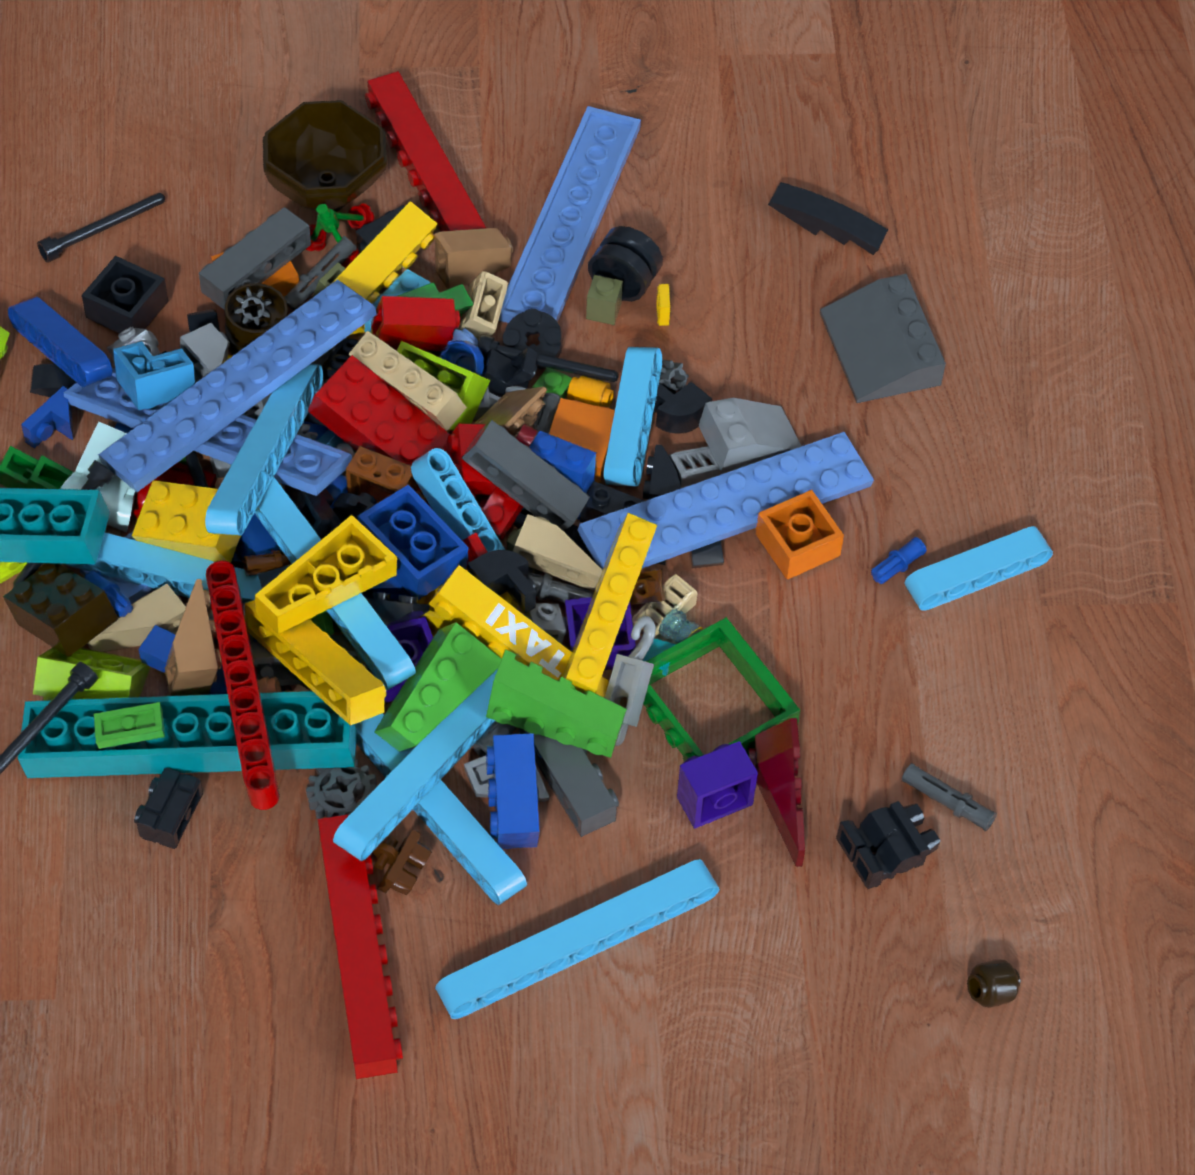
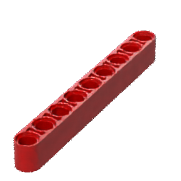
[206,560,280,810]

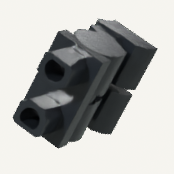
[836,801,940,890]

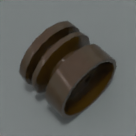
[224,283,288,355]

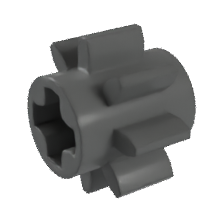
[234,287,271,325]
[659,360,689,394]

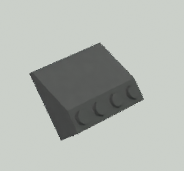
[820,274,946,403]

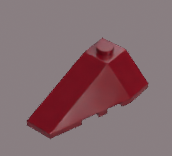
[748,718,805,867]

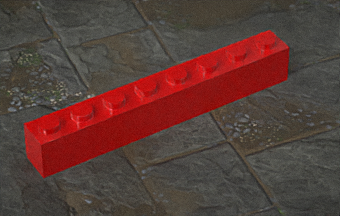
[365,71,486,232]
[318,814,403,1079]

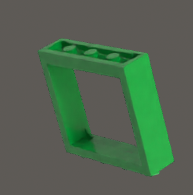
[643,617,800,761]

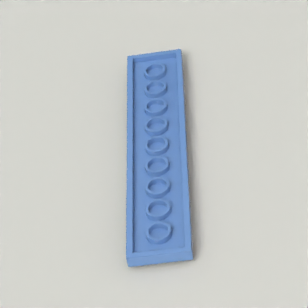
[499,106,641,323]
[98,279,377,492]
[64,368,352,496]
[577,432,874,570]

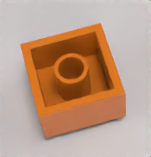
[756,490,844,580]

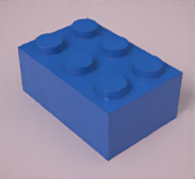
[358,485,469,600]
[486,733,540,849]

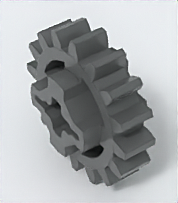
[306,759,377,819]

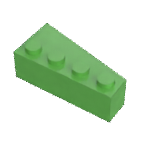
[374,622,502,752]
[486,649,627,758]

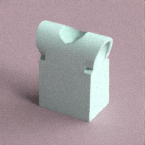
[60,421,138,533]

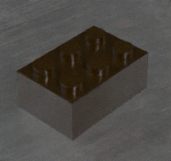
[3,563,118,657]

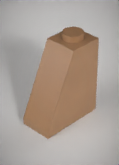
[434,228,513,289]

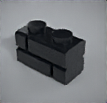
[134,768,203,849]

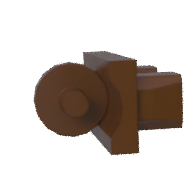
[630,569,666,605]
[372,829,432,895]

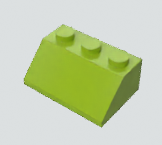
[33,647,150,701]

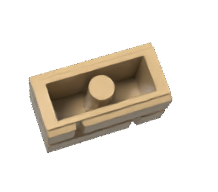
[457,271,508,341]

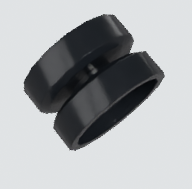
[588,226,663,302]

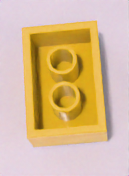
[132,480,241,563]

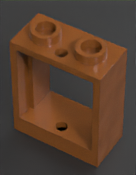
[346,446,417,503]

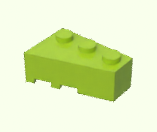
[397,341,490,431]

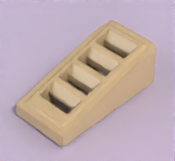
[632,574,697,639]

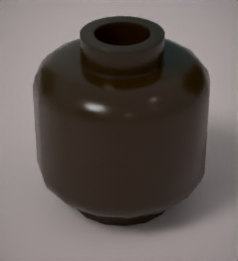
[967,959,1021,1008]

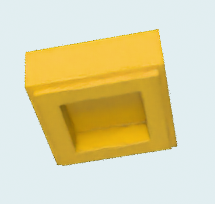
[656,284,670,326]

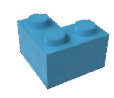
[113,341,195,410]

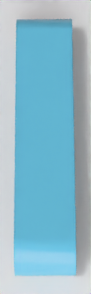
[604,347,662,487]
[411,448,505,552]
[904,526,1053,611]

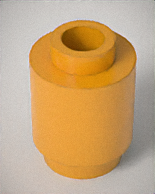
[567,376,614,407]

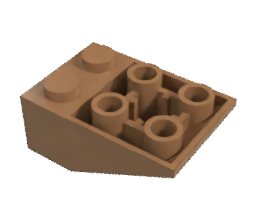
[474,387,547,438]
[165,579,221,696]

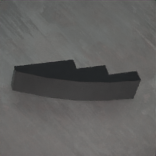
[768,182,888,255]

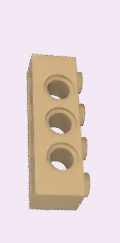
[349,331,467,431]

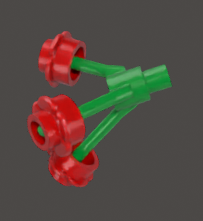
[306,203,375,269]

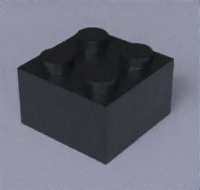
[81,255,168,334]

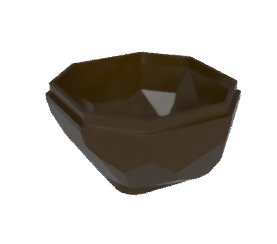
[263,100,387,212]

